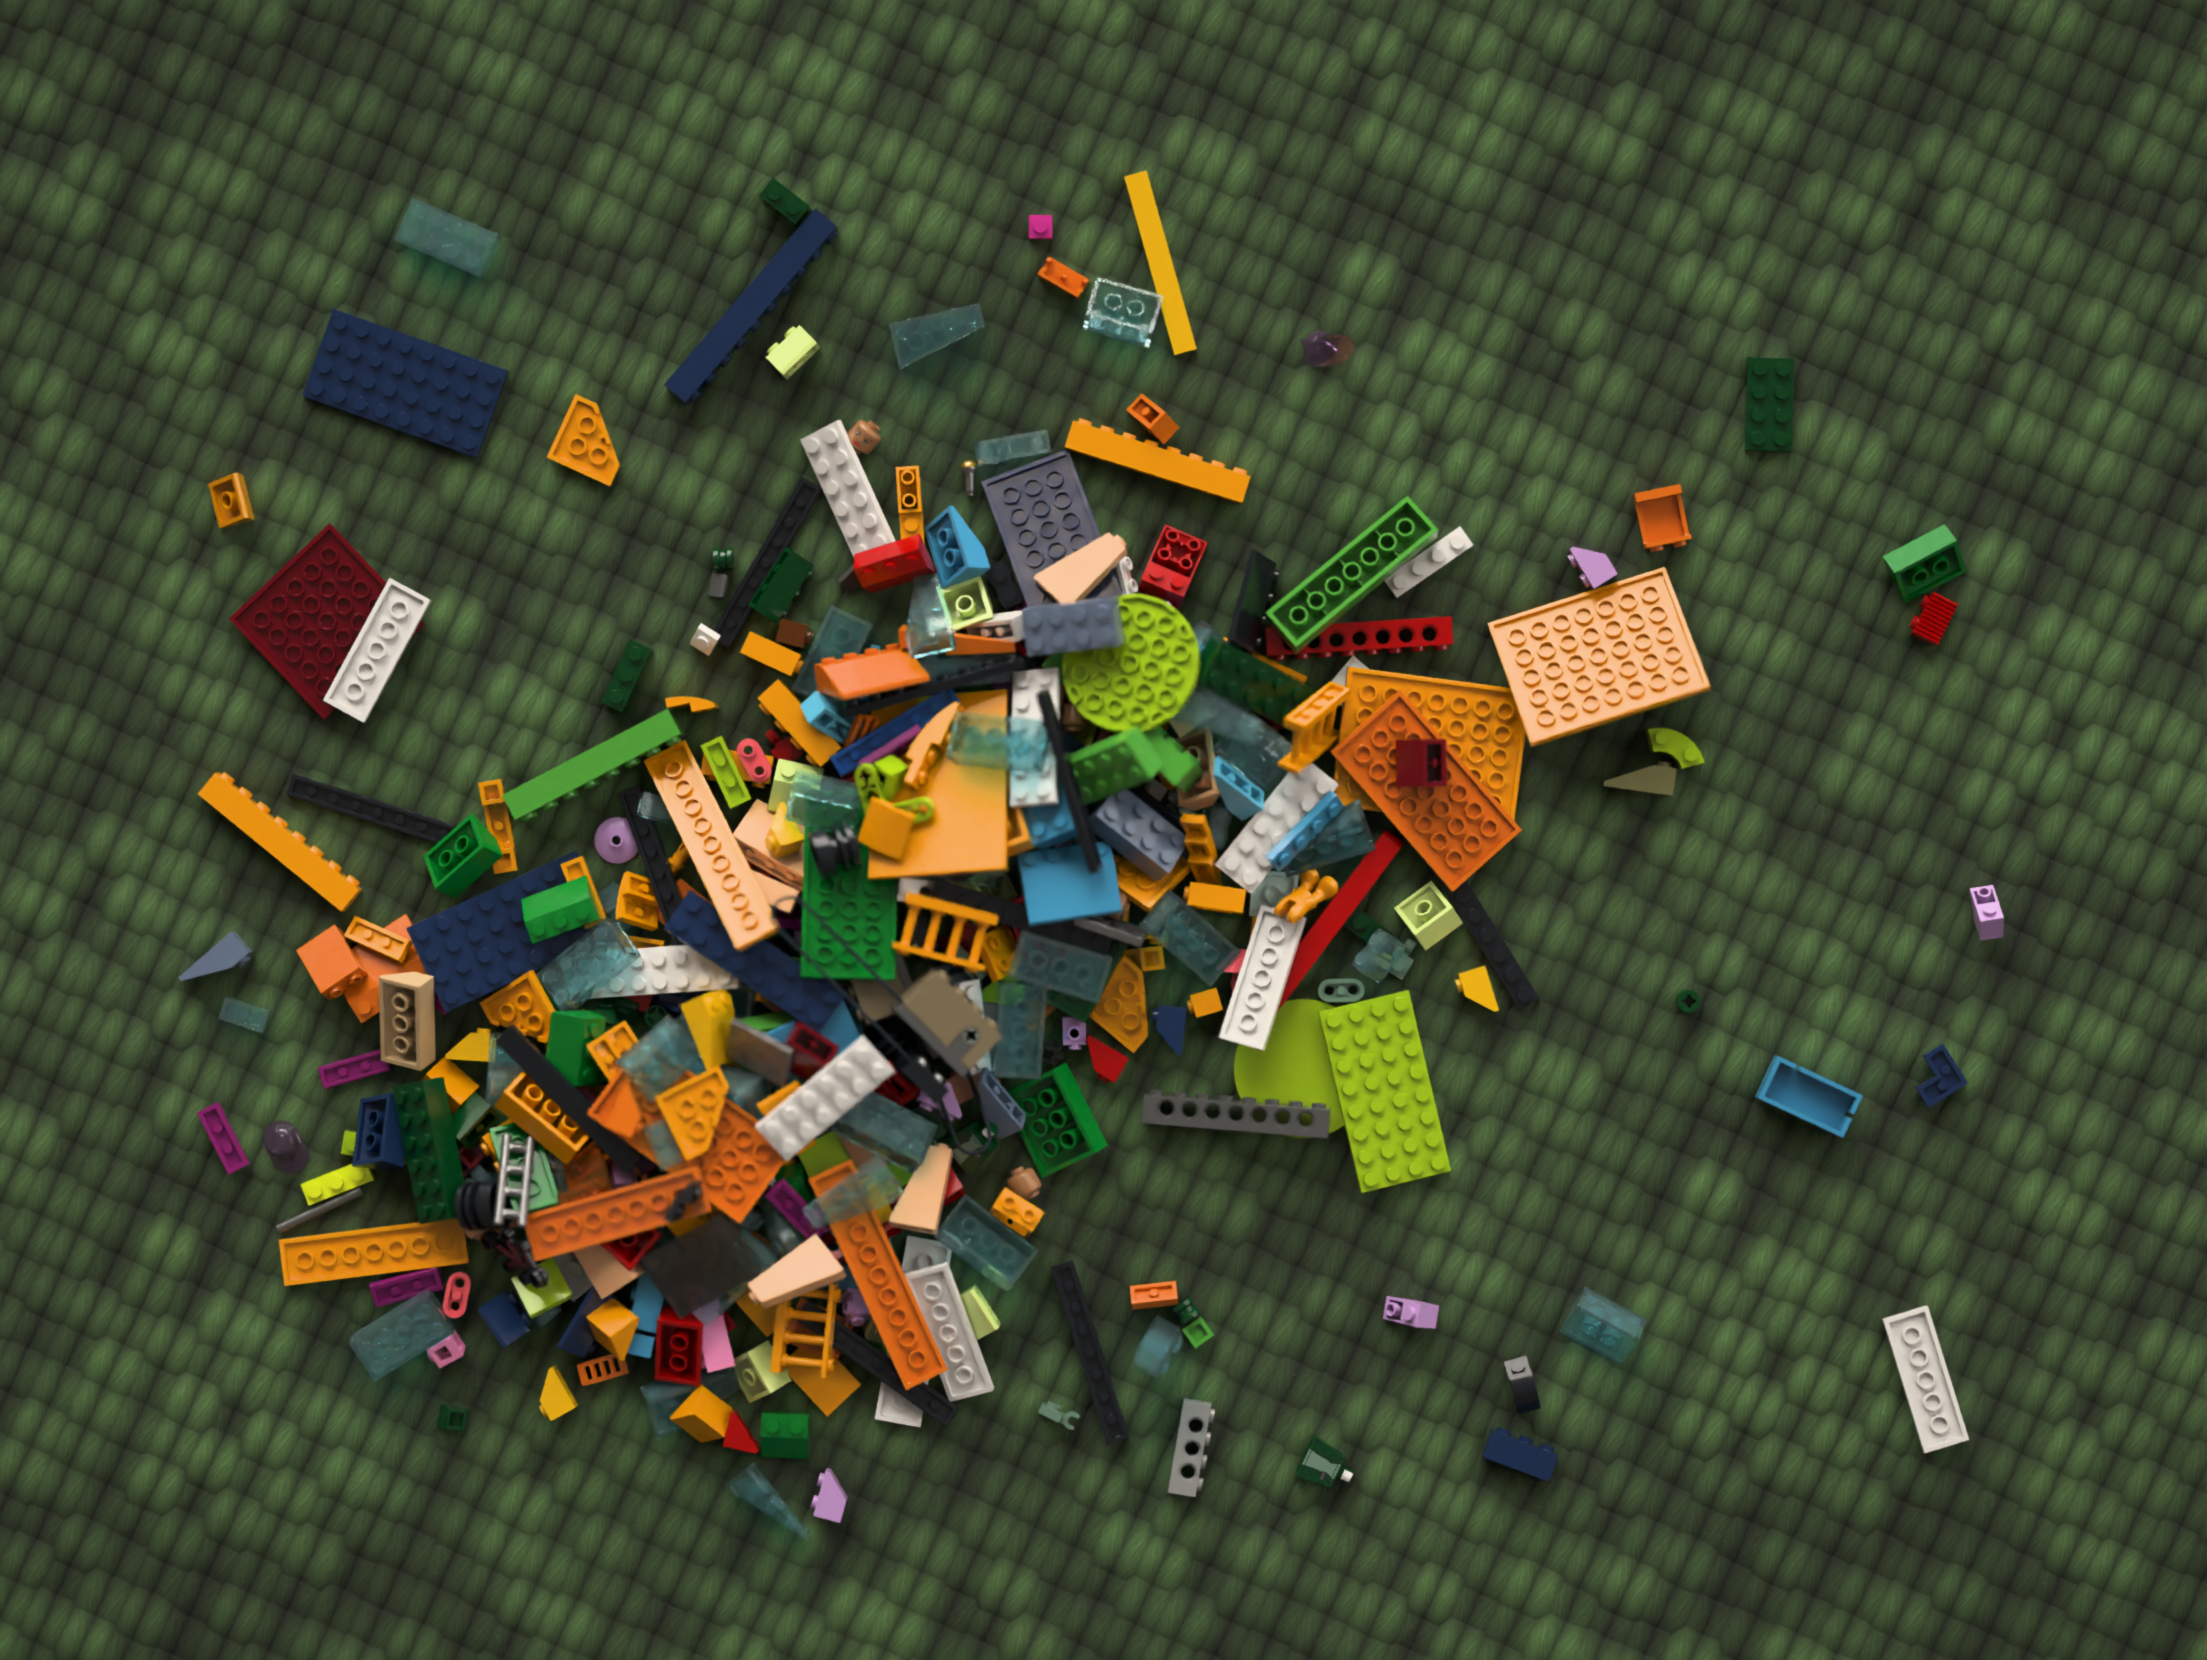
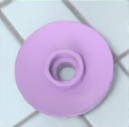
[594,817,639,863]

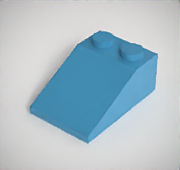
[924,506,990,589]

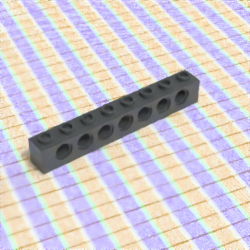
[1142,1089,1331,1138]

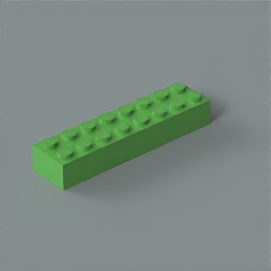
[1265,496,1438,654]
[1041,652,1204,793]
[502,709,685,822]

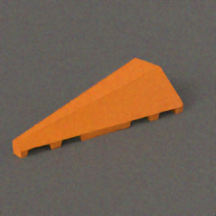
[898,625,1017,655]

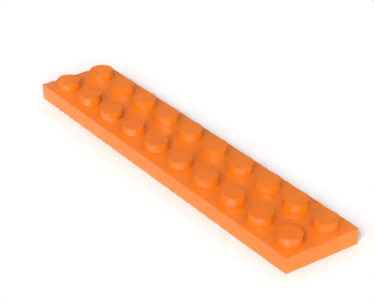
[808,1159,948,1390]

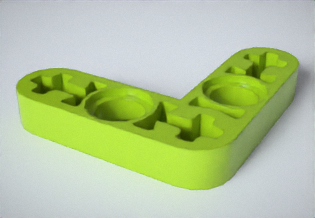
[855,763,935,823]

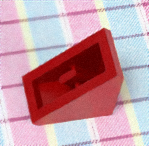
[723,1409,761,1454]

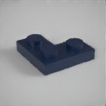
[1915,1044,1968,1108]

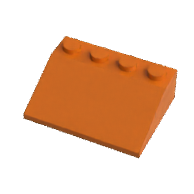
[814,643,930,700]
[343,914,427,1023]

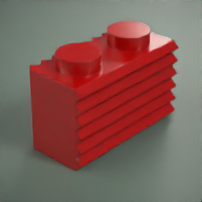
[1908,592,1958,647]

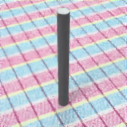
[276,1186,364,1233]

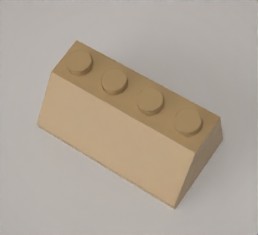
[379,972,436,1071]

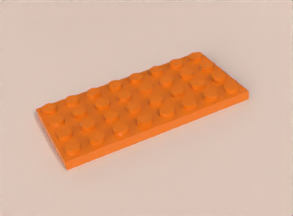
[1330,690,1522,892]
[587,1037,786,1223]

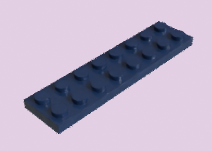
[663,890,844,1034]

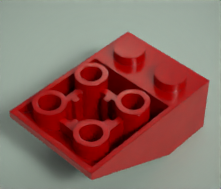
[1136,524,1208,610]

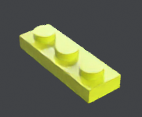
[300,1164,375,1205]

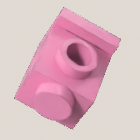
[427,1328,466,1368]

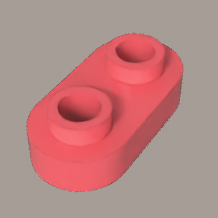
[737,739,772,783]
[443,1271,472,1318]

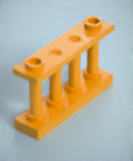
[1278,681,1350,774]
[892,891,999,973]
[770,1282,842,1378]

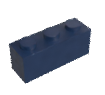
[1482,1427,1559,1482]

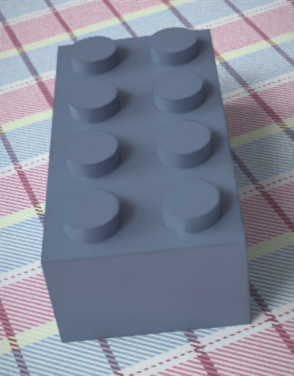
[1021,596,1125,656]
[1089,789,1186,882]

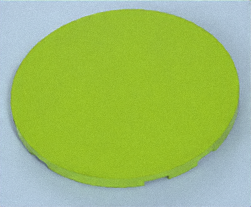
[1062,594,1200,733]
[1234,999,1344,1138]

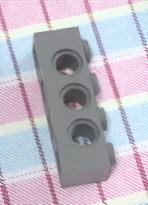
[1168,1398,1215,1497]

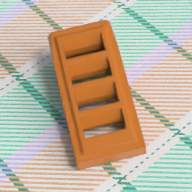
[577,1354,629,1386]

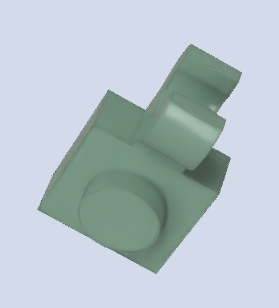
[1382,937,1417,980]
[1038,1401,1080,1430]

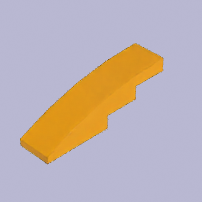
[1180,814,1222,886]

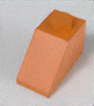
[1126,393,1180,444]
[605,1084,644,1139]

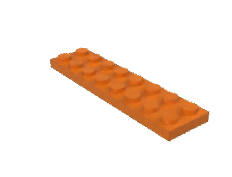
[525,1166,711,1262]

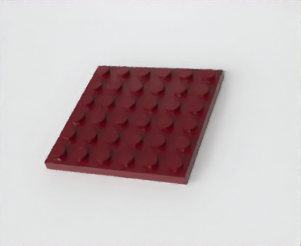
[229,523,426,720]

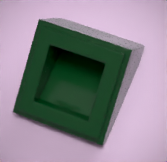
[437,1404,469,1432]

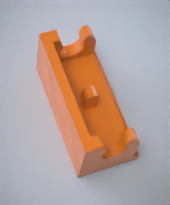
[1038,257,1090,300]

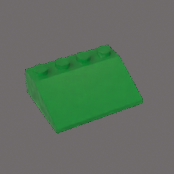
[1008,1063,1108,1178]

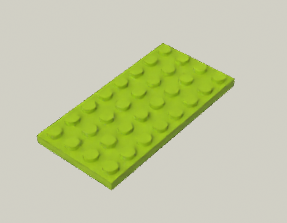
[1318,990,1451,1193]

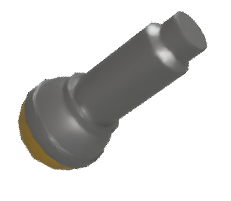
[961,460,977,496]

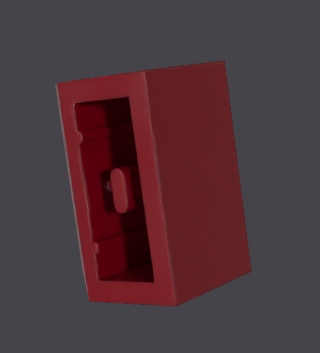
[1395,739,1447,787]
[783,1020,839,1082]

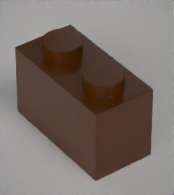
[775,618,814,650]

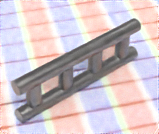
[494,1135,535,1228]

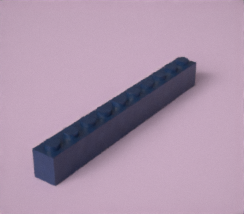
[664,208,838,405]

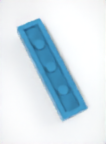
[1266,790,1344,872]

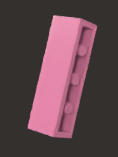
[682,1275,735,1373]

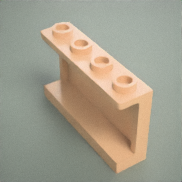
[733,799,805,892]

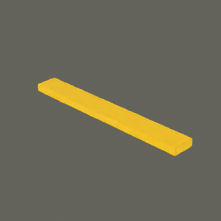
[1124,170,1197,356]

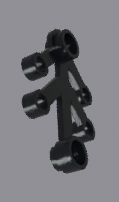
[479,1226,549,1288]

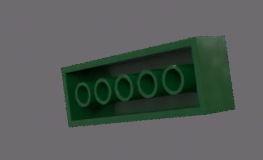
[1197,635,1319,731]
[392,1077,465,1224]

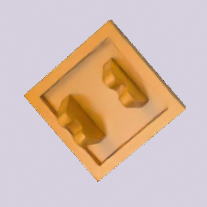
[980,924,1026,982]

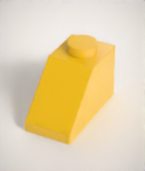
[765,802,804,859]
[1455,965,1499,1012]
[445,1028,497,1062]
[539,1365,578,1421]

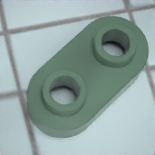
[1318,978,1364,1002]

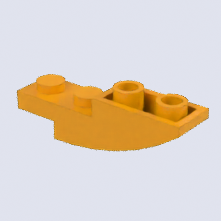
[896,466,925,544]
[904,702,965,791]

